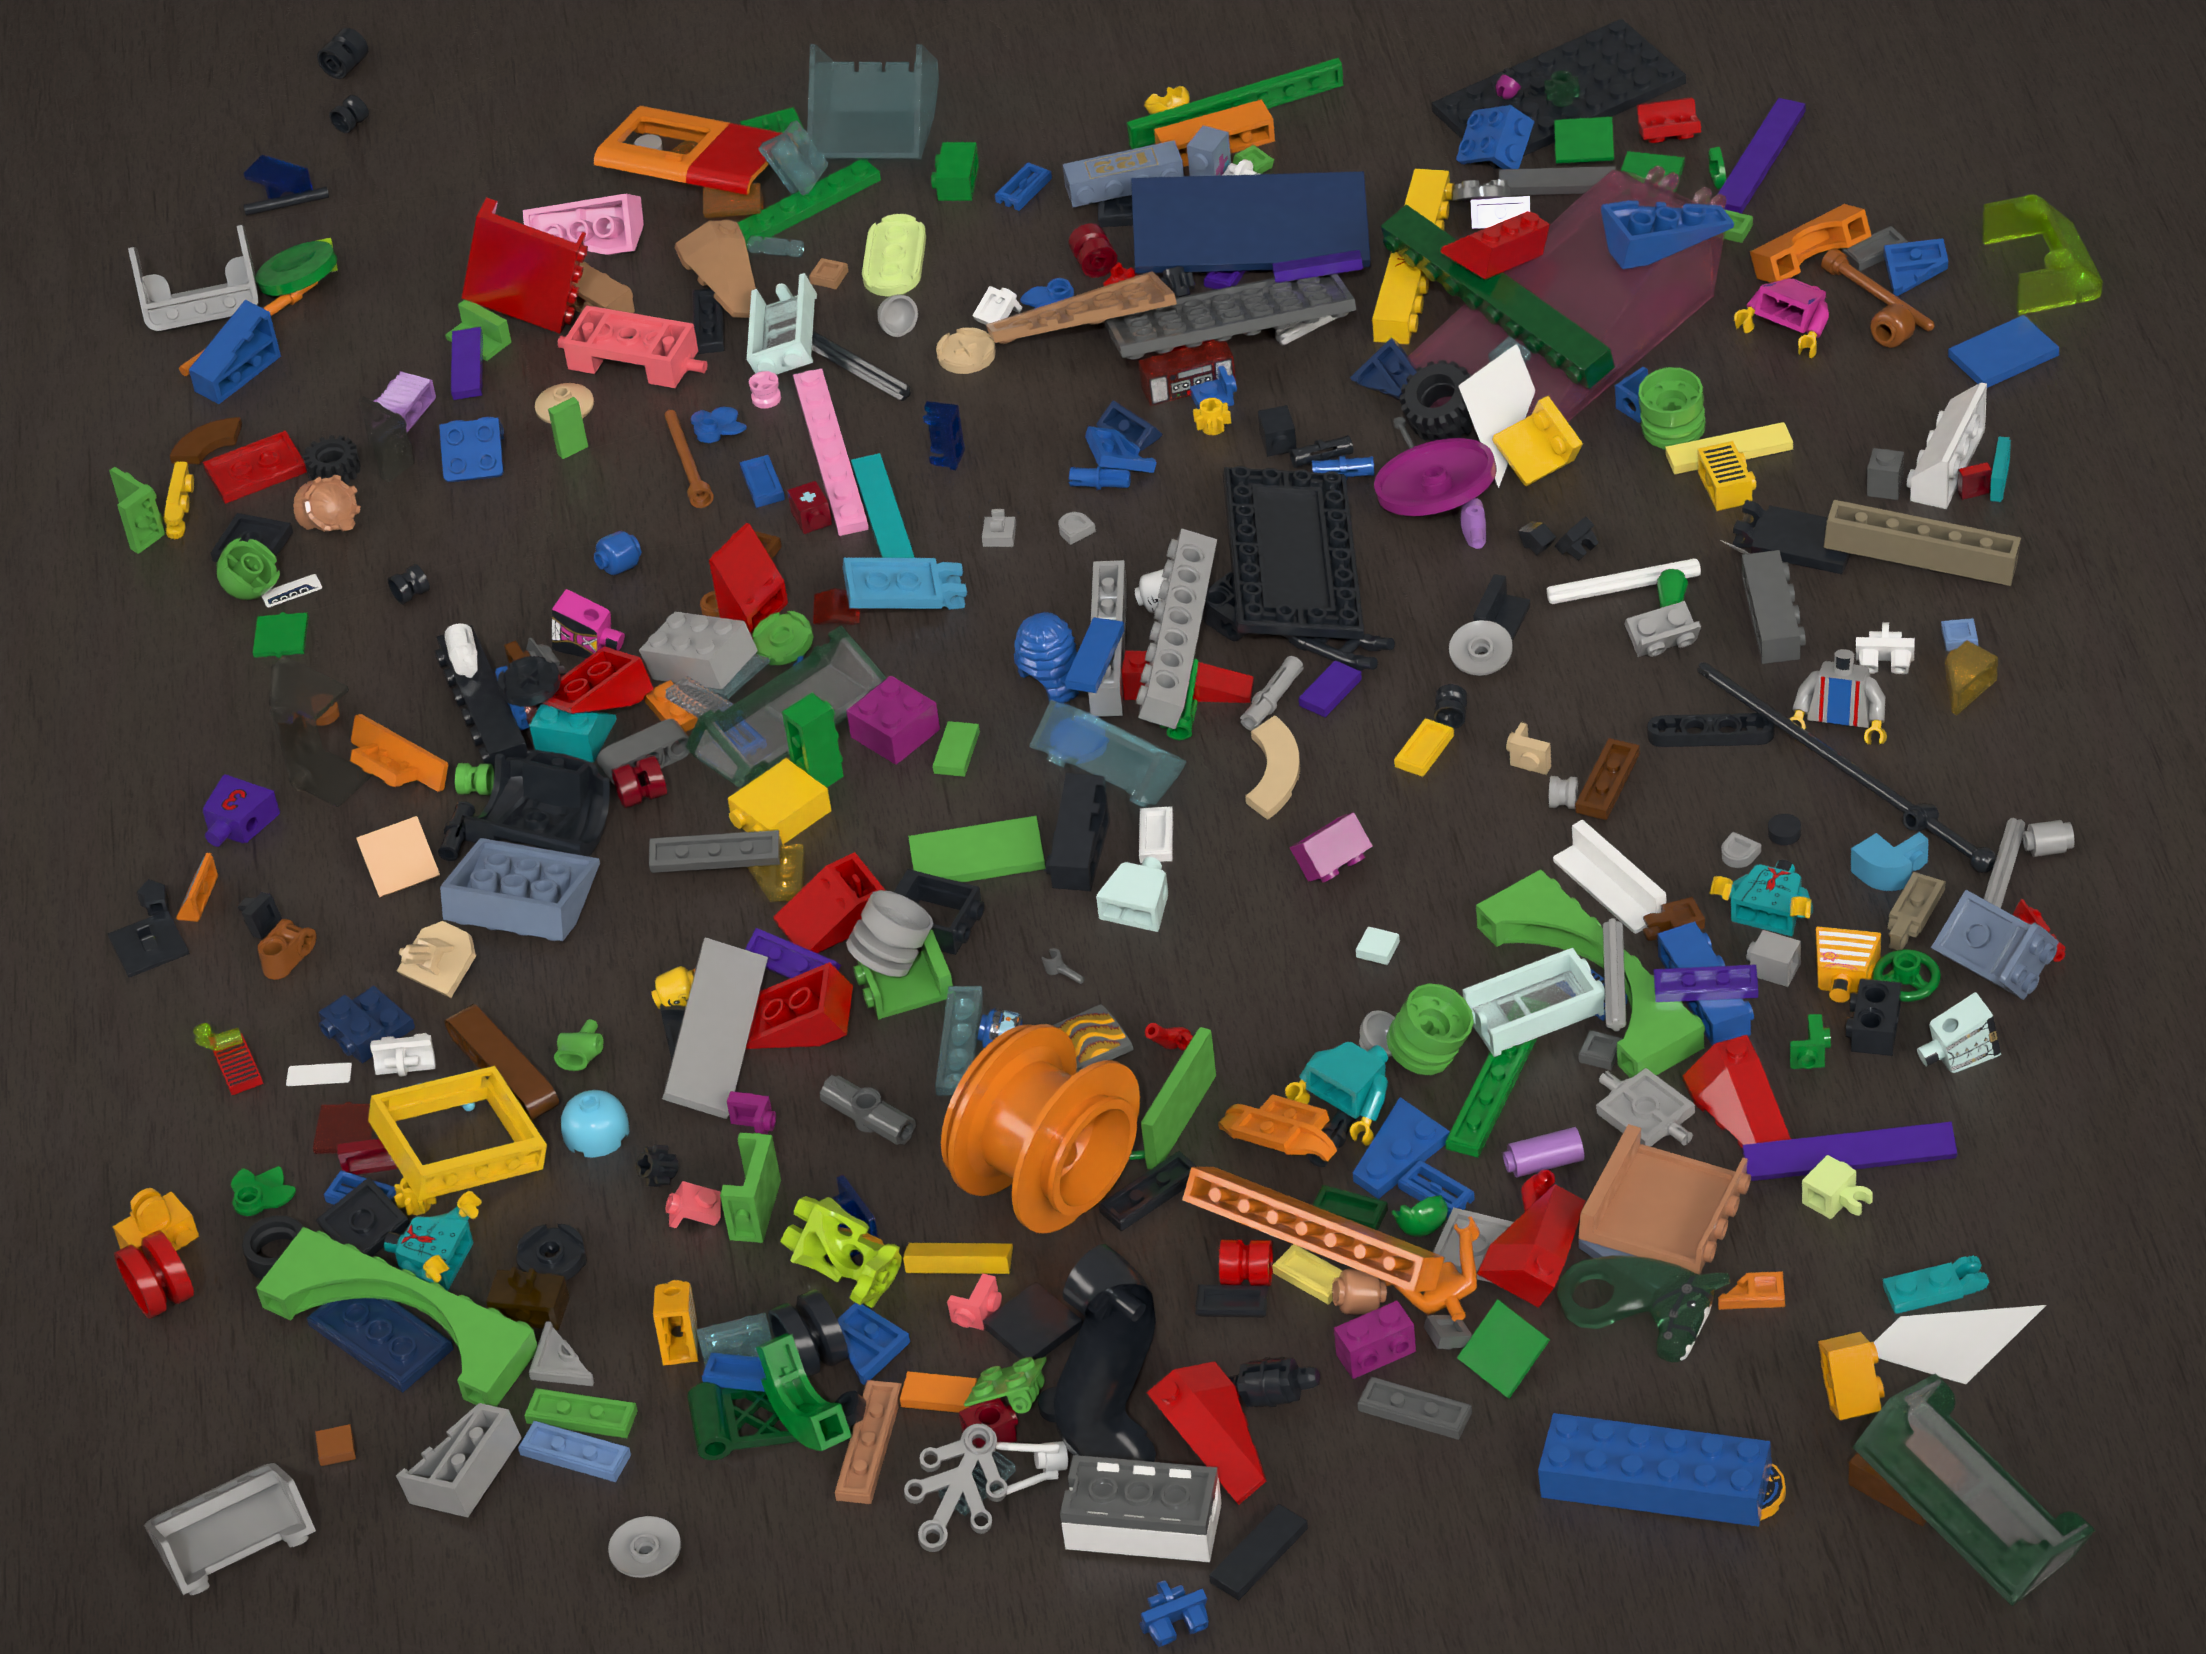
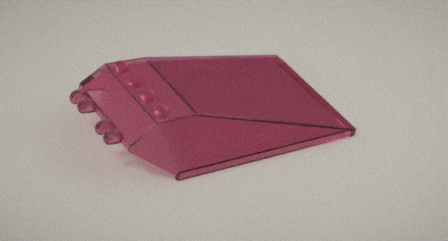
[1408,165,1727,430]

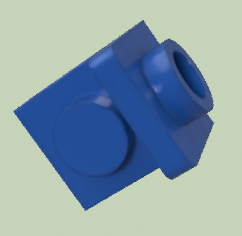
[1190,365,1237,409]

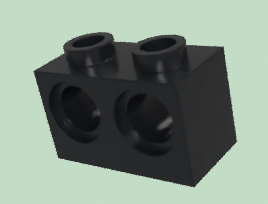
[1846,979,1902,1056]

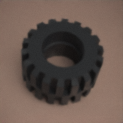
[1400,360,1474,442]

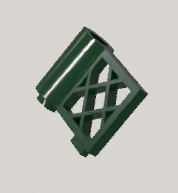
[687,1382,799,1460]

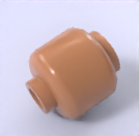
[1332,1269,1387,1315]

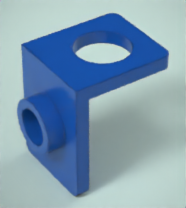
[1615,367,1648,423]

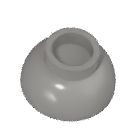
[878,294,918,337]
[1359,1010,1395,1057]

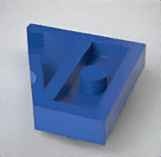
[1883,238,1948,296]
[1085,426,1157,473]

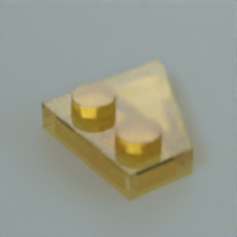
[747,844,805,902]

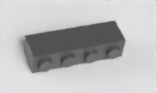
[1742,550,1806,664]

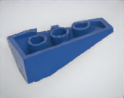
[1601,200,1734,269]

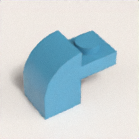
[1851,832,1928,891]

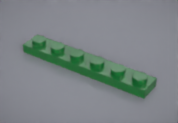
[737,158,881,249]

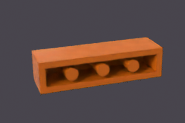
[1154,99,1275,167]

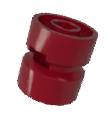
[1068,223,1117,278]
[611,755,667,808]

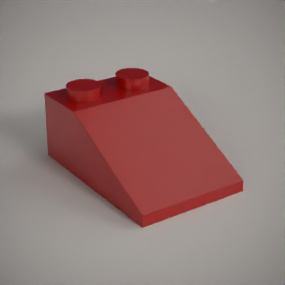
[541,646,654,714]
[745,962,853,1049]

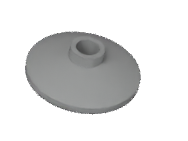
[1449,620,1513,676]
[608,1516,681,1578]

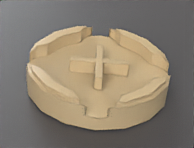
[936,328,996,374]

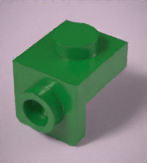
[1790,1014,1831,1069]

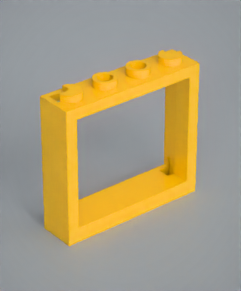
[368,1066,547,1201]

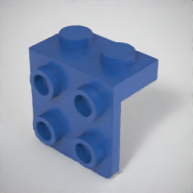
[1456,105,1534,169]
[439,417,505,482]

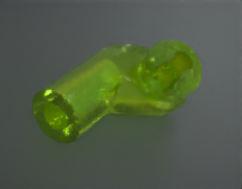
[193,1023,243,1051]

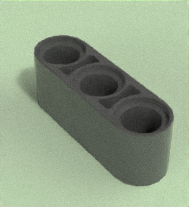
[597,719,693,784]

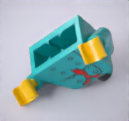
[1709,860,1813,936]
[1285,1042,1388,1146]
[384,1191,482,1291]

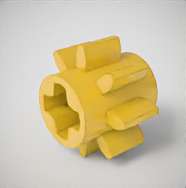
[1193,398,1231,435]
[394,1177,437,1215]

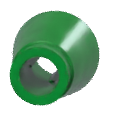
[1657,569,1688,608]

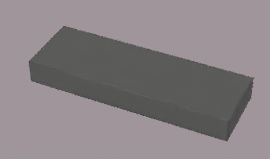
[1357,1377,1472,1440]

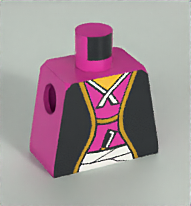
[552,589,625,658]

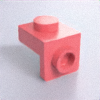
[665,1181,721,1228]
[947,1273,1002,1330]

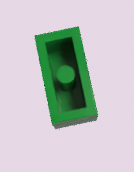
[931,142,979,201]

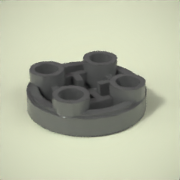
[1452,180,1511,203]

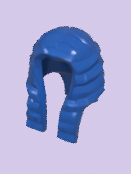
[1014,612,1079,707]

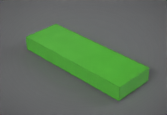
[524,1388,638,1438]

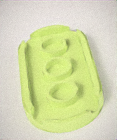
[862,214,926,296]

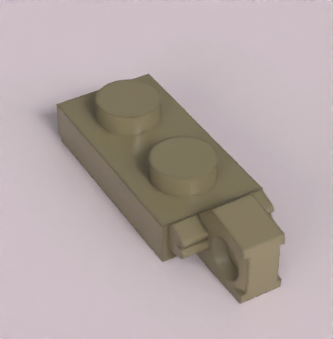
[1887,872,1946,950]

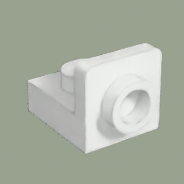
[973,286,1022,325]

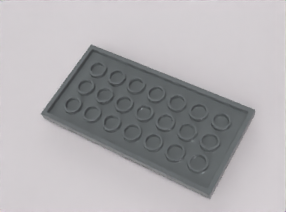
[1104,274,1356,359]

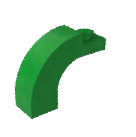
[756,1334,852,1451]

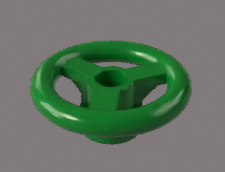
[1872,949,1941,1002]

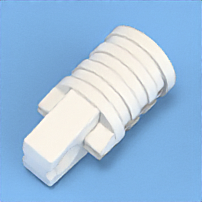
[444,623,478,678]

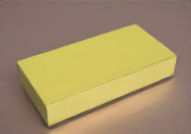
[1272,1244,1342,1305]

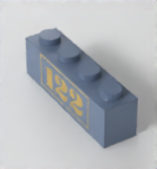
[1063,140,1184,207]

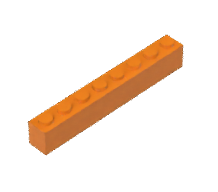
[1182,1167,1445,1292]

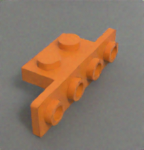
[350,714,448,792]

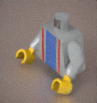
[1790,649,1887,745]

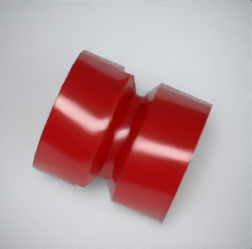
[1219,1239,1273,1286]

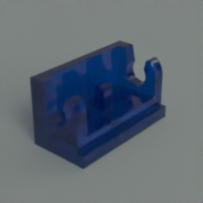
[923,401,965,470]

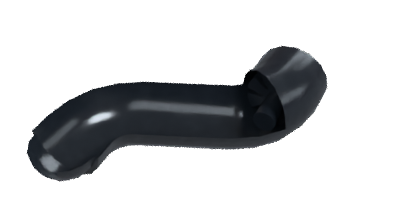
[1053,1244,1156,1462]

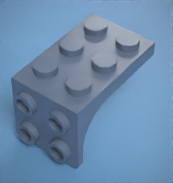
[1931,890,2059,1000]

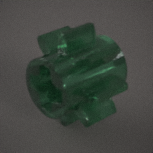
[1545,70,1580,107]

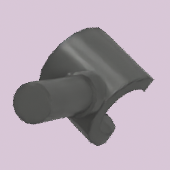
[1041,948,1085,984]

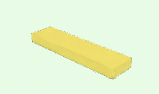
[1665,422,1793,474]

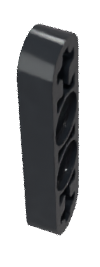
[1647,713,1775,747]

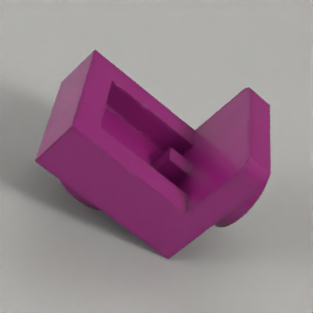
[726,1091,776,1135]

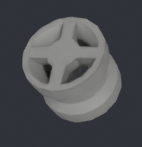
[1549,776,1578,809]

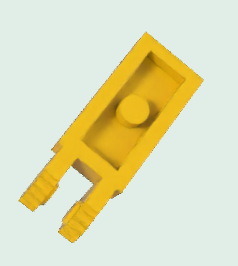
[164,462,194,540]

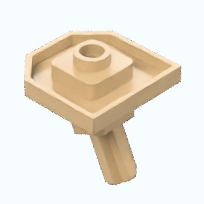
[397,921,476,998]

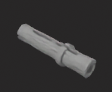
[1240,656,1303,731]

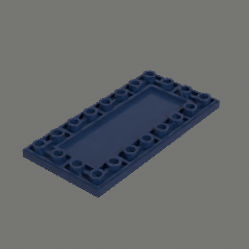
[1131,171,1370,274]

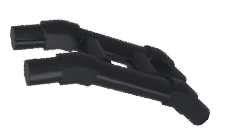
[1283,633,1395,671]

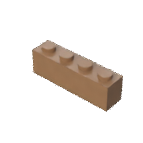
[571,262,635,313]

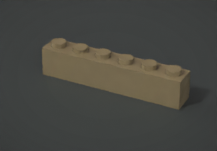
[1824,500,2021,586]

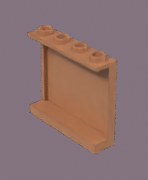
[1579,1124,1751,1275]

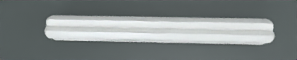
[1547,559,1701,604]

